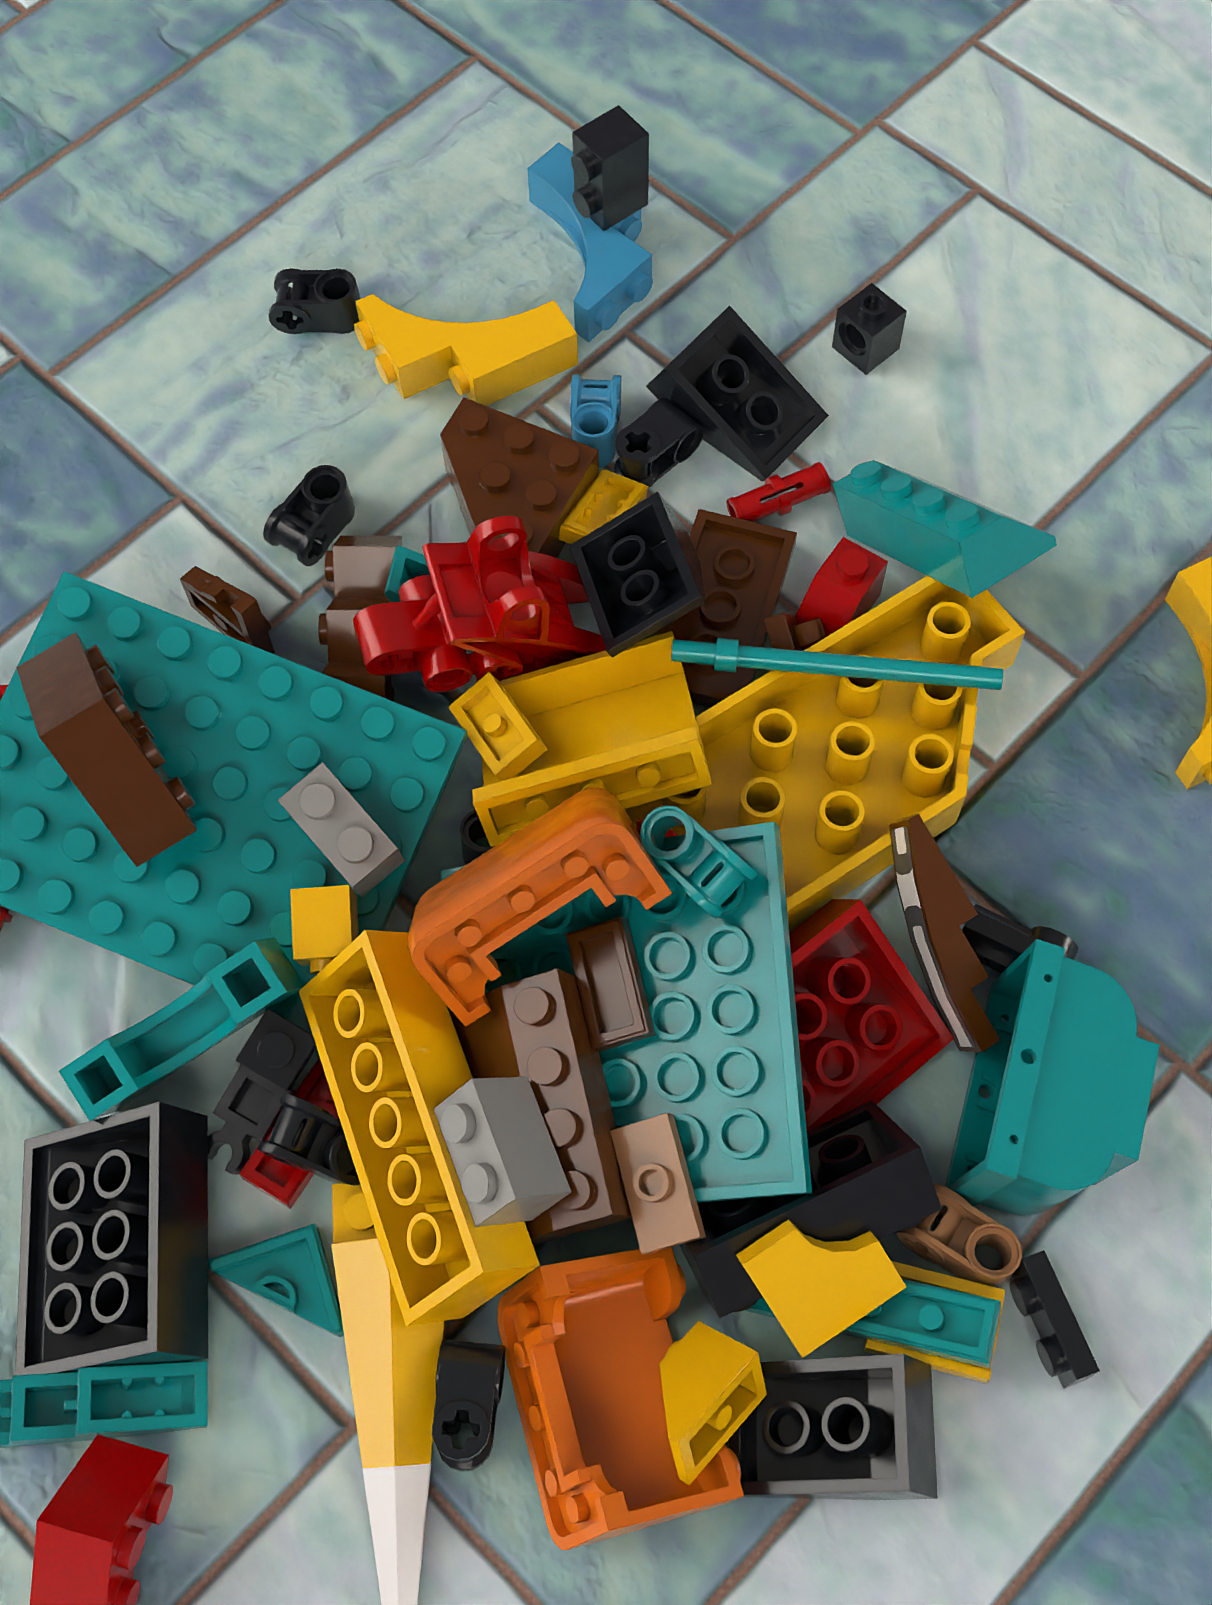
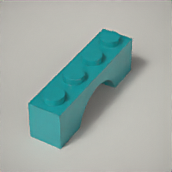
[59,937,305,1122]

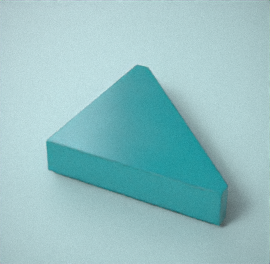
[208,1223,344,1337]

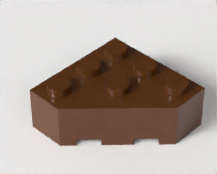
[440,397,599,558]
[16,632,197,867]

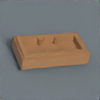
[610,1113,706,1254]

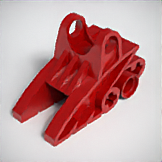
[353,516,606,692]

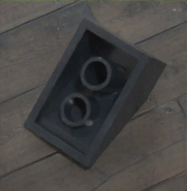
[646,305,829,482]
[570,492,706,657]
[729,1354,938,1500]

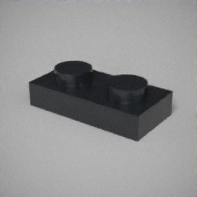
[1009,1250,1100,1389]

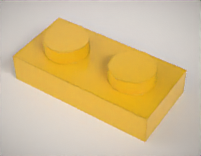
[448,672,548,781]

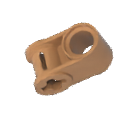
[897,1183,1022,1288]

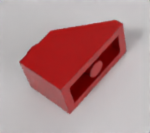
[795,537,888,650]

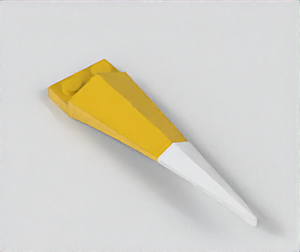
[331,1183,447,1605]

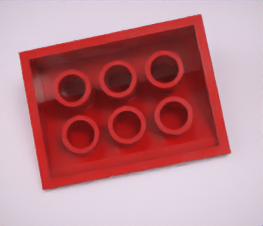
[789,899,954,1131]

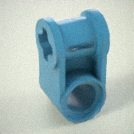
[570,374,621,468]

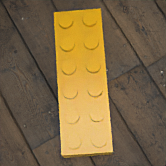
[299,930,540,1326]

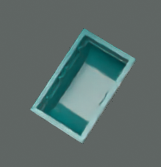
[945,939,1160,1216]

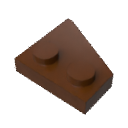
[180,566,275,654]

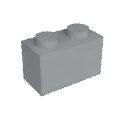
[278,762,405,898]
[434,1077,571,1227]

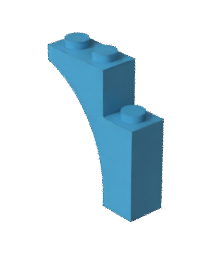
[527,142,653,342]

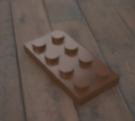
[656,509,797,707]

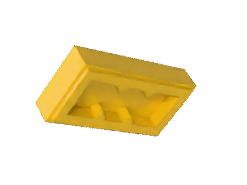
[559,469,648,544]

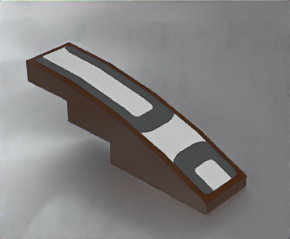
[889,813,1000,1052]

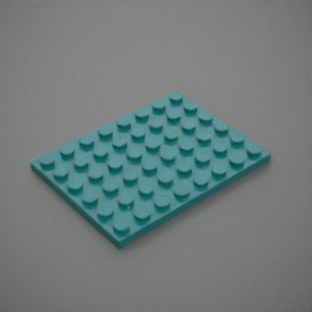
[0,571,468,1034]

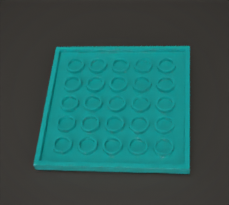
[441,822,812,1203]

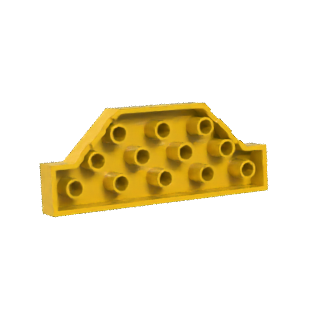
[624,576,1025,932]

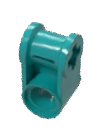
[640,805,758,919]

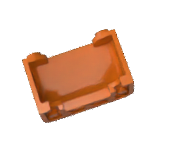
[407,787,672,1027]
[497,1248,744,1550]

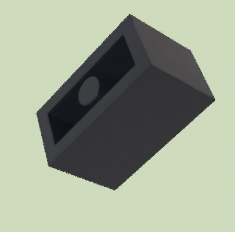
[571,105,649,231]

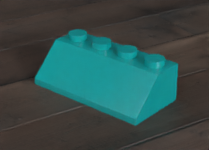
[833,460,1057,598]

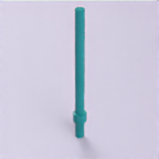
[671,638,1003,690]

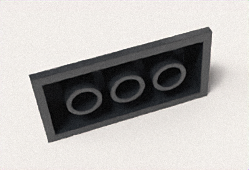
[679,1100,942,1319]

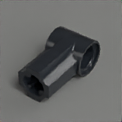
[962,904,1078,973]

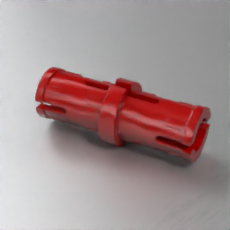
[726,462,831,522]

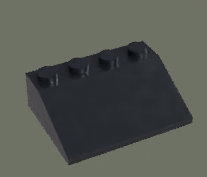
[15,1102,208,1375]

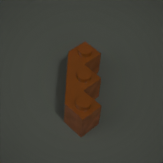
[318,536,402,702]

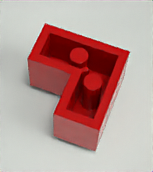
[30,1434,173,1605]

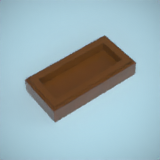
[566,917,655,1052]

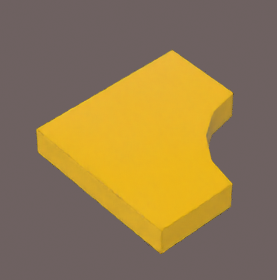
[736,1219,907,1358]

